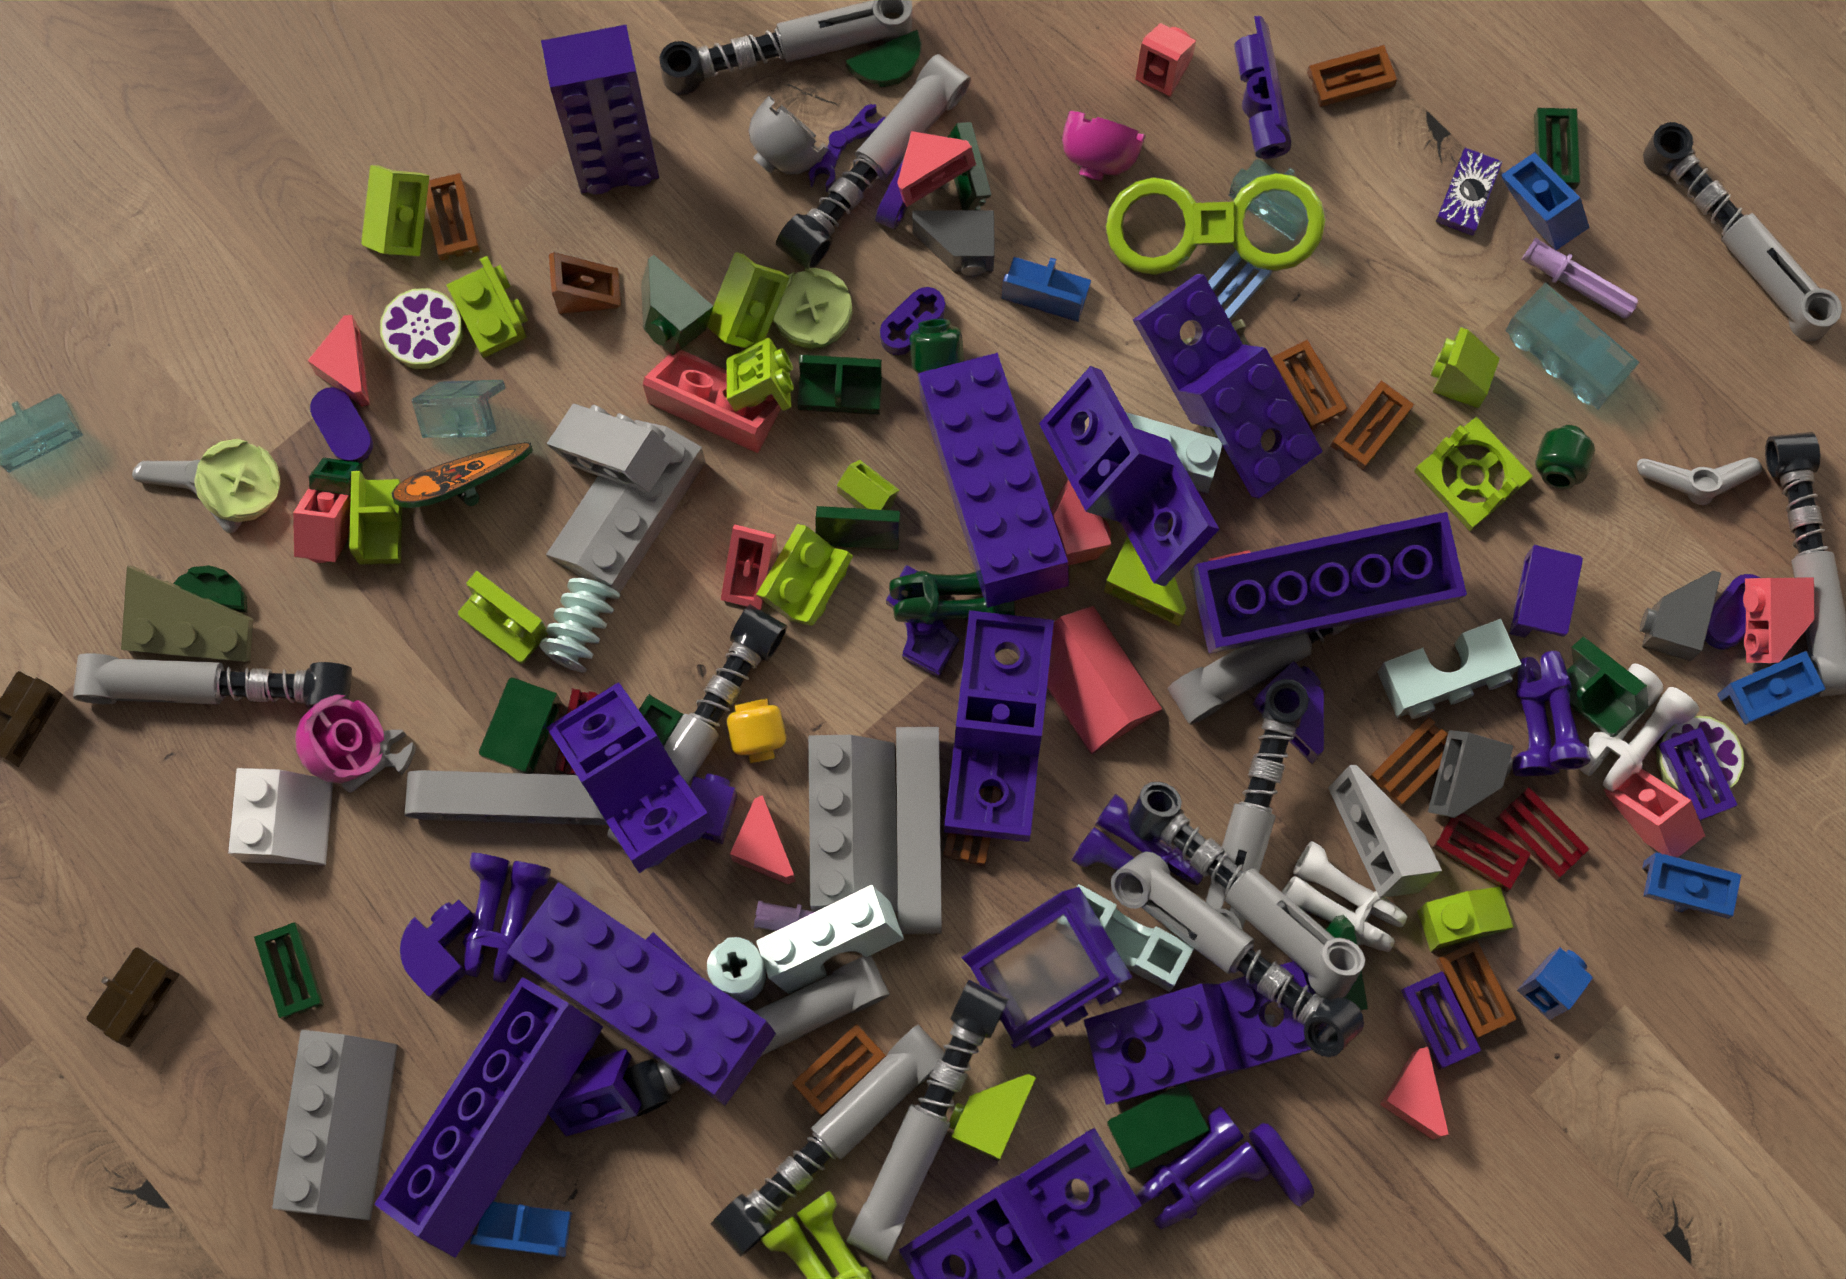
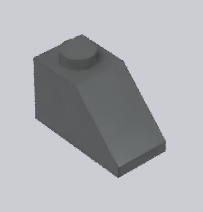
[913,210,994,276]
[1640,571,1721,661]
[1428,730,1513,818]

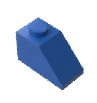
[1501,152,1590,250]
[1517,947,1593,1020]

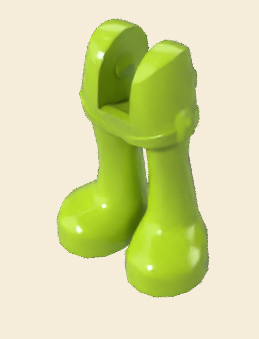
[761,1190,872,1279]

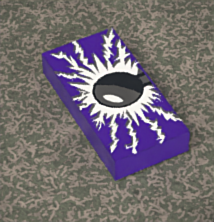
[1435,148,1503,236]

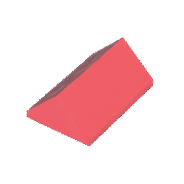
[643,350,781,453]
[1047,606,1162,755]

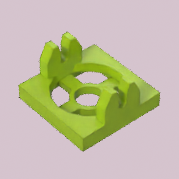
[1414,416,1533,531]

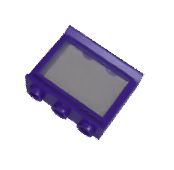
[961,887,1132,1049]

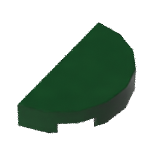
[846,29,921,87]
[173,565,248,613]

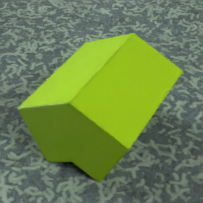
[837,460,900,510]

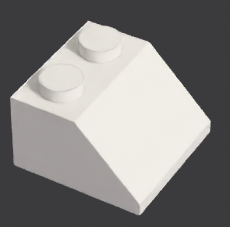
[228,768,333,865]

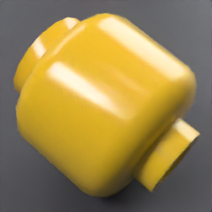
[727,699,786,763]

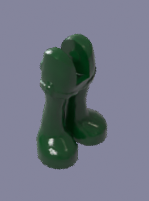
[889,571,1015,624]

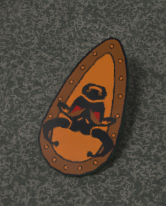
[391,442,533,508]

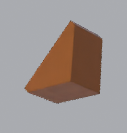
[549,252,621,314]

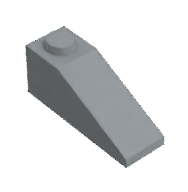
[1328,765,1442,898]

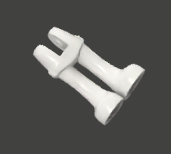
[1579,664,1699,792]
[1282,841,1407,952]

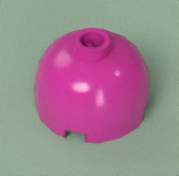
[1062,111,1146,182]
[295,695,384,783]

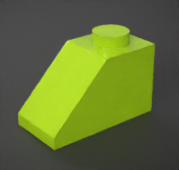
[1104,537,1187,626]
[1417,887,1514,952]
[949,1074,1036,1162]

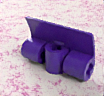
[1234,16,1292,159]

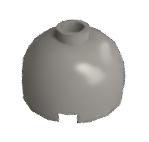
[748,96,829,174]

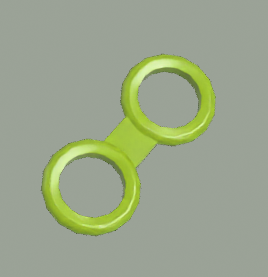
[1106,173,1325,275]

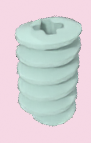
[539,578,620,672]
[707,937,766,1003]

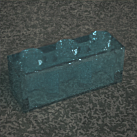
[1505,283,1640,410]

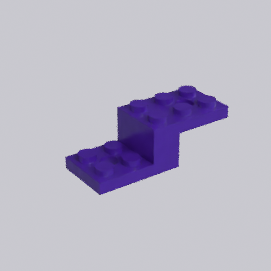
[1133,274,1323,498]
[1039,366,1219,586]
[944,610,1054,842]
[546,682,715,873]
[1083,961,1315,1105]
[898,1128,1142,1279]

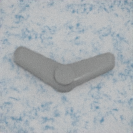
[1637,457,1762,505]
[132,460,242,533]

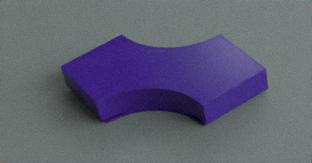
[886,565,959,678]

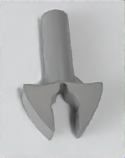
[341,729,416,793]

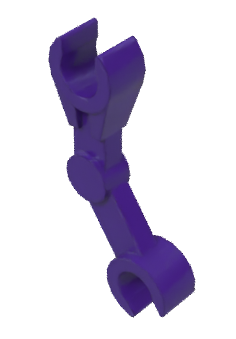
[809,104,885,192]

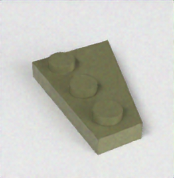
[121,566,253,662]

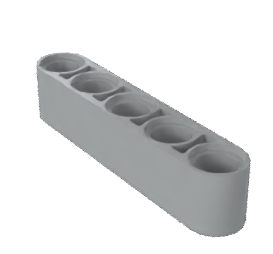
[896,727,941,934]
[404,770,608,825]

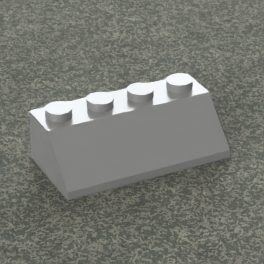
[546,420,706,594]
[808,735,898,912]
[272,1030,398,1221]

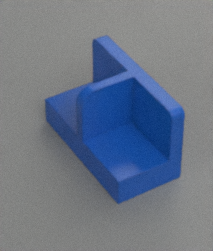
[1001,257,1091,322]
[1717,651,1826,725]
[1642,852,1741,919]
[470,1202,572,1257]

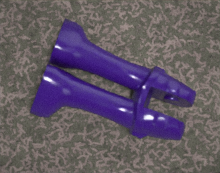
[1512,651,1591,777]
[1071,794,1203,886]
[463,852,551,983]
[1136,1105,1271,1230]

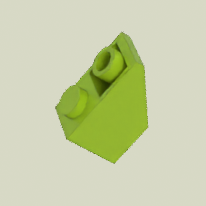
[1430,327,1500,408]

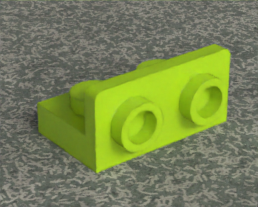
[446,256,528,358]
[726,338,794,412]
[756,524,853,626]
[458,570,548,664]

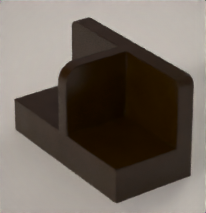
[0,671,63,768]
[86,947,180,1047]

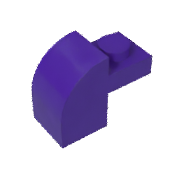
[400,899,475,1002]

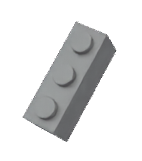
[547,403,676,493]

